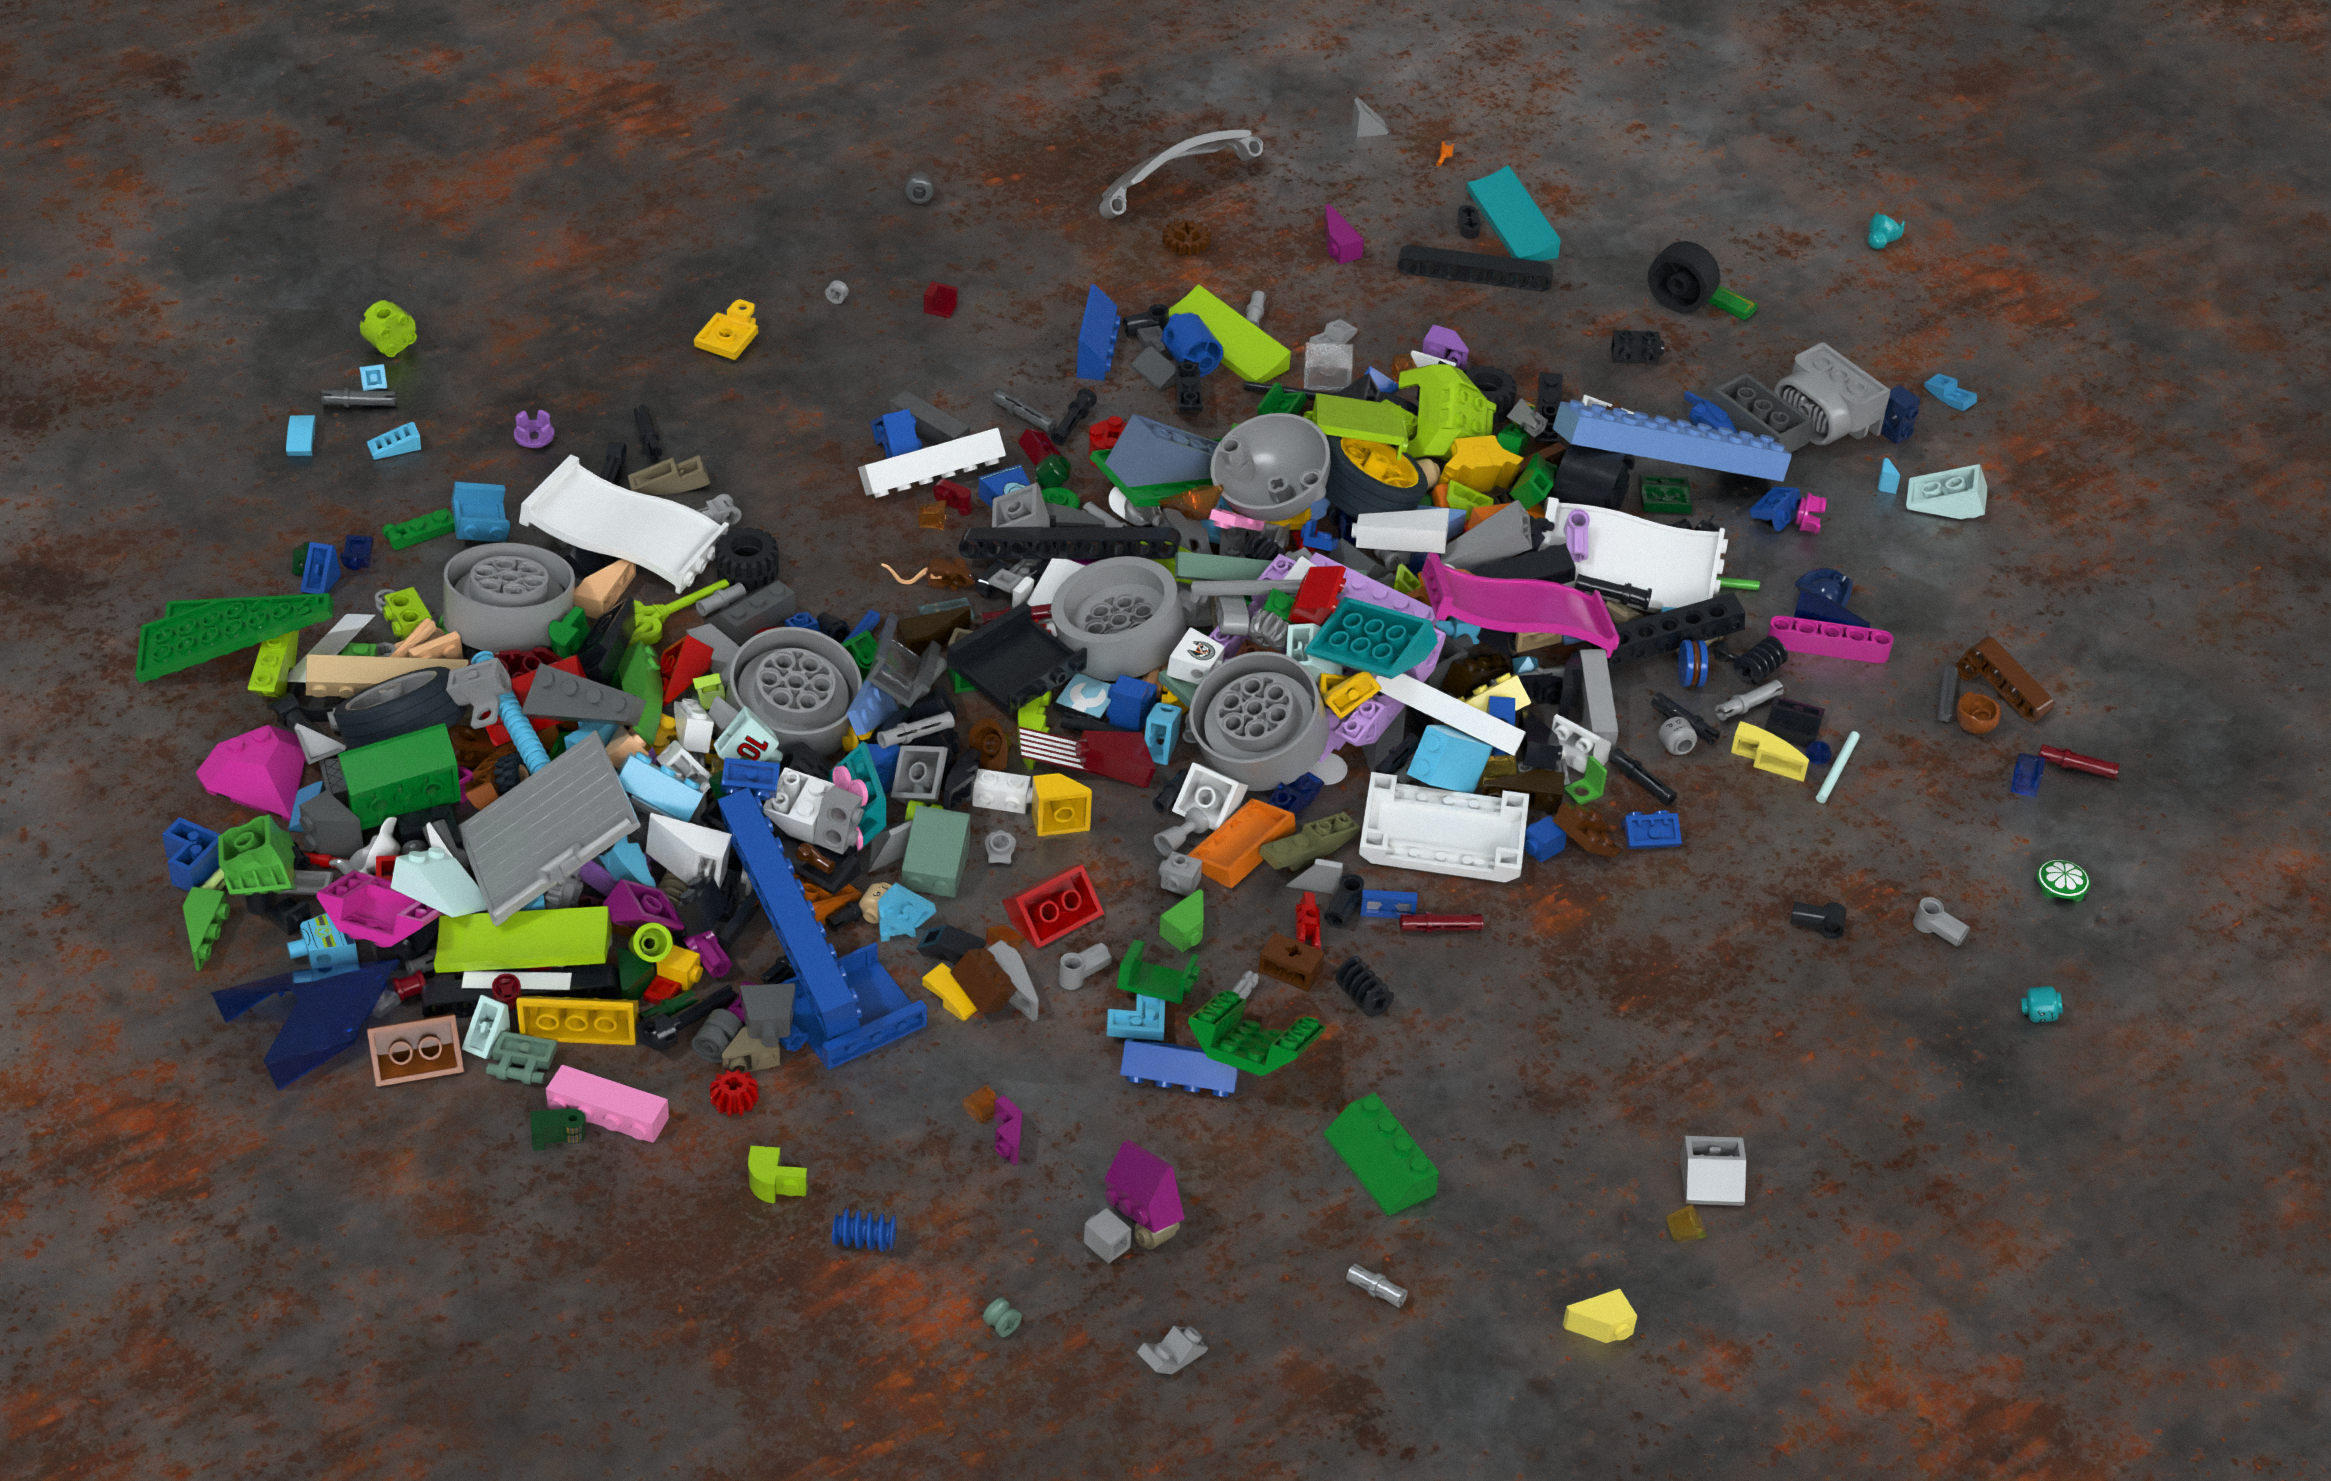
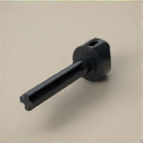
[636,985,737,1053]

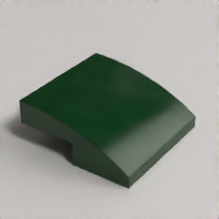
[1639,475,1692,514]

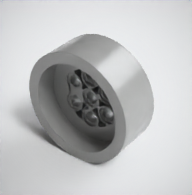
[443,543,575,653]
[1051,556,1186,681]
[725,627,862,759]
[1189,652,1329,791]

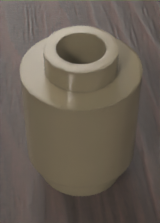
[1134,1222,1180,1250]

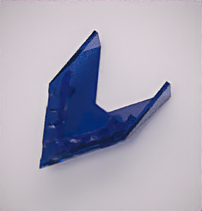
[211,959,400,1091]

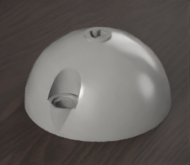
[1210,413,1331,522]

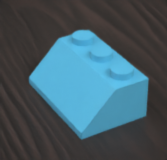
[616,751,704,823]

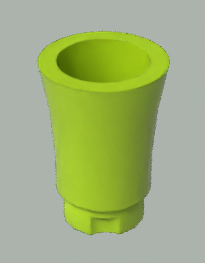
[628,923,673,962]

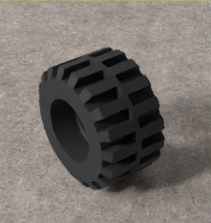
[1464,366,1517,424]
[715,527,779,591]
[779,742,830,781]

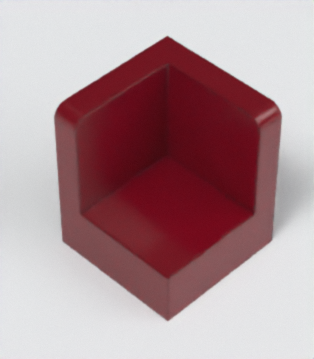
[924,281,958,318]

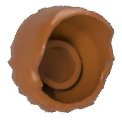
[1956,691,2001,735]

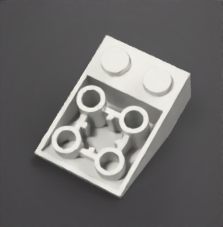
[646,813,732,889]

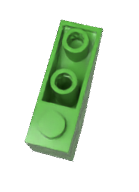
[183,887,230,971]

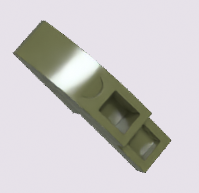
[1259,812,1361,872]

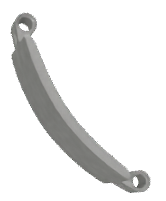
[1099,130,1263,219]

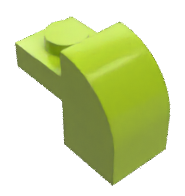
[748,1146,808,1203]

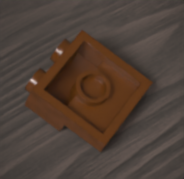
[1552,802,1621,858]

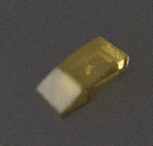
[1477,755,1517,787]

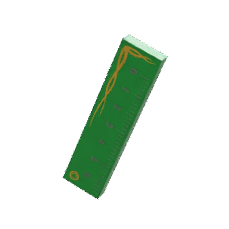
[1708,285,1758,320]

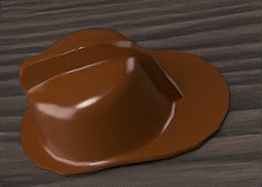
[968,718,1011,772]

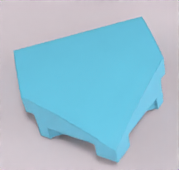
[877,883,937,942]

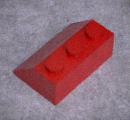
[1002,864,1104,949]

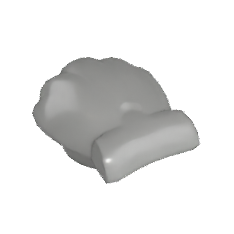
[985,830,1016,864]

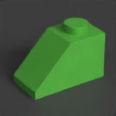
[1159,889,1204,952]

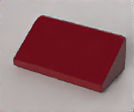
[1019,428,1061,466]

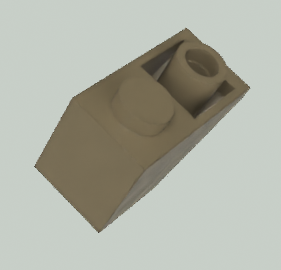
[722,1027,780,1075]

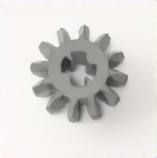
[1248,610,1289,651]

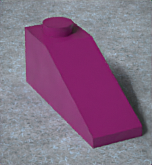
[1324,204,1364,265]

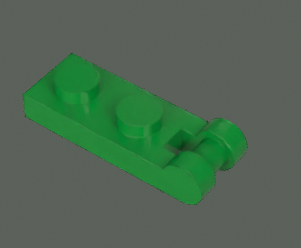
[382,508,455,550]

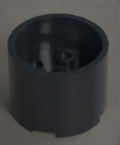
[1552,443,1635,511]

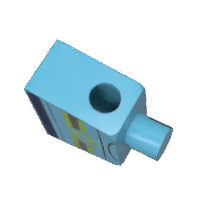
[287,913,359,970]

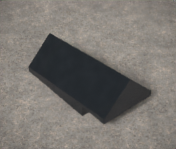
[574,596,636,686]

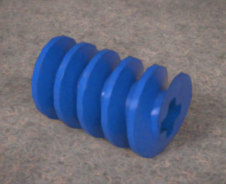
[832,1208,897,1253]

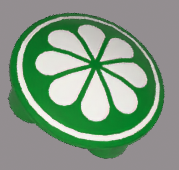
[2036,859,2090,901]

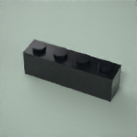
[1471,543,1576,584]

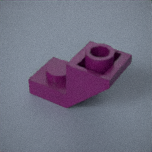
[994,1095,1023,1166]

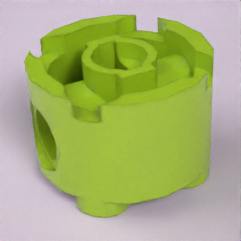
[360,300,417,357]

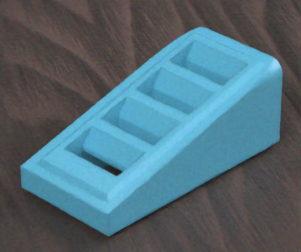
[367,422,421,460]

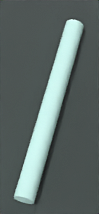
[1816,731,1860,803]

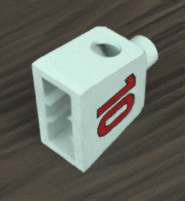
[714,706,783,763]

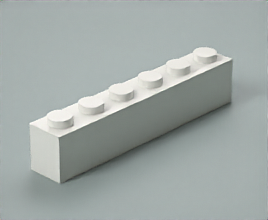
[858,428,1006,498]

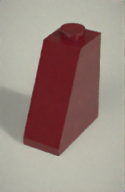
[1075,730,1156,788]

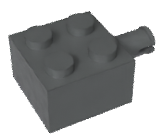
[1424,625,1473,689]

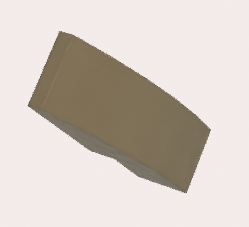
[628,455,710,495]

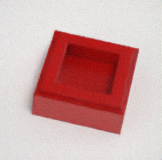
[643,975,682,1005]

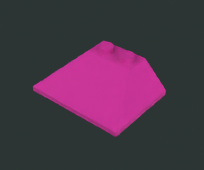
[317,870,443,947]

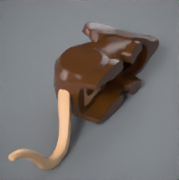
[881,557,975,591]

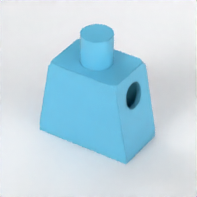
[1144,703,1182,765]

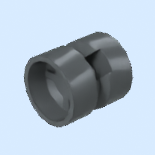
[692,1009,743,1063]

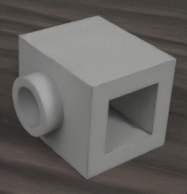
[1084,1208,1132,1264]

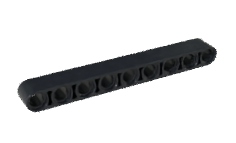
[959,527,1182,559]

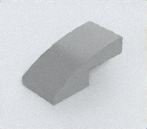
[1308,319,1358,355]

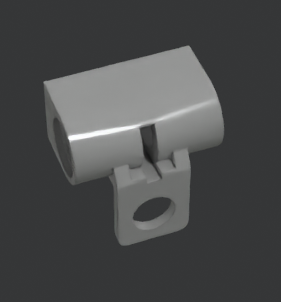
[446,657,512,729]

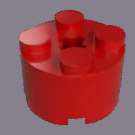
[1088,416,1127,470]

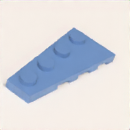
[846,668,899,736]

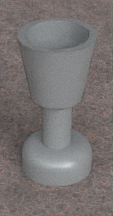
[1153,807,1209,857]

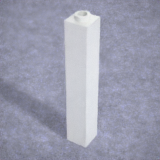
[1372,673,1526,756]

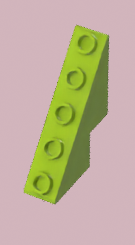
[248,630,299,698]

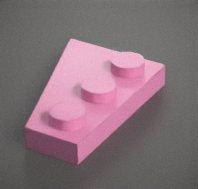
[1209,508,1265,531]

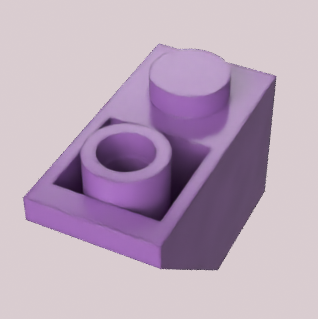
[1422,324,1469,371]

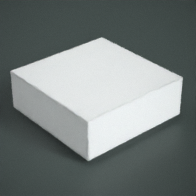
[1012,576,1034,608]

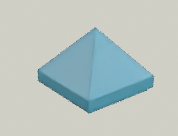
[360,364,387,391]
[1512,656,1539,675]

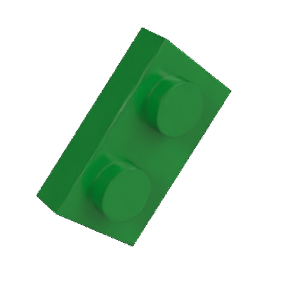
[1257,382,1307,416]

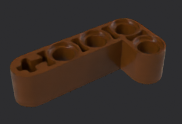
[1956,636,2054,723]

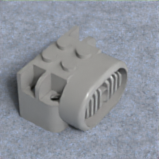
[1774,342,1891,446]

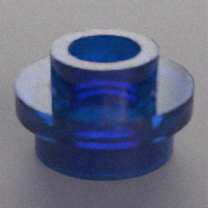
[1805,741,1832,764]

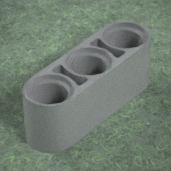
[1215,595,1249,636]

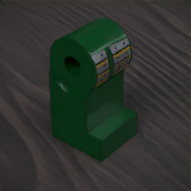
[530,1109,586,1151]

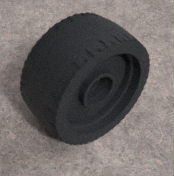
[1647,241,1721,314]

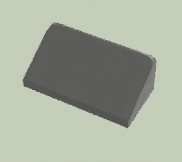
[1131,346,1175,391]

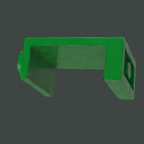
[1117,939,1201,1004]

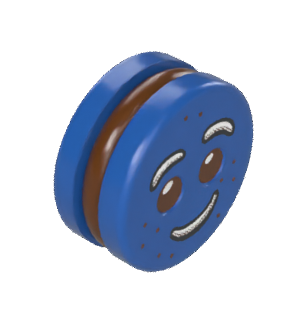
[1678,640,1708,687]

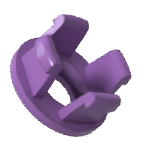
[514,410,554,448]

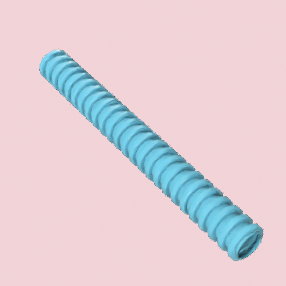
[471,651,551,775]

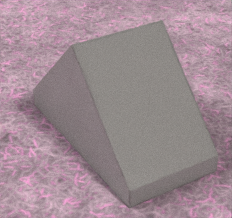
[1352,97,1389,137]

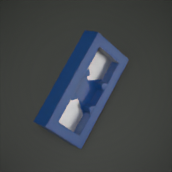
[1360,890,1417,918]

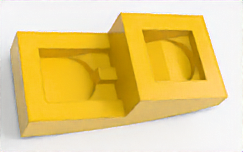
[922,963,977,1021]

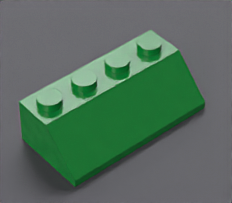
[1323,1093,1439,1216]

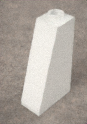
[1352,508,1449,554]

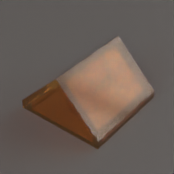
[1158,484,1224,521]

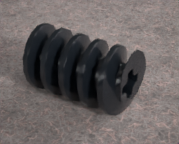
[1734,636,1788,683]
[1335,956,1394,1017]

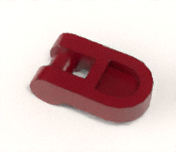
[933,479,972,516]

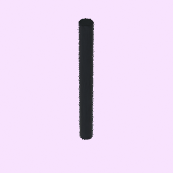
[1244,381,1335,400]

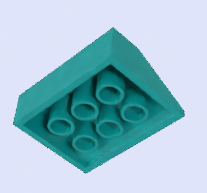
[1304,597,1438,679]

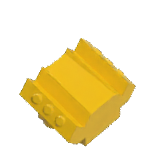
[1437,435,1524,492]

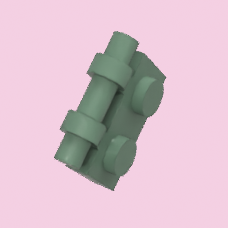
[486,1031,558,1085]

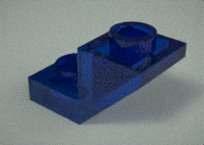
[1267,772,1325,814]

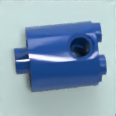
[1161,313,1223,377]

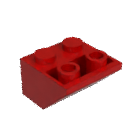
[1287,566,1347,626]

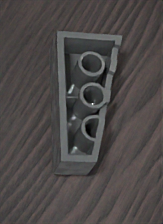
[521,663,647,727]

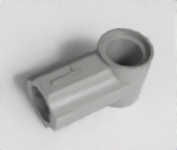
[1913,897,1970,947]
[1058,943,1112,990]

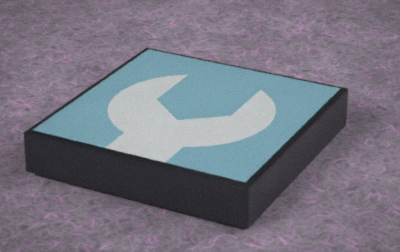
[1053,673,1111,722]

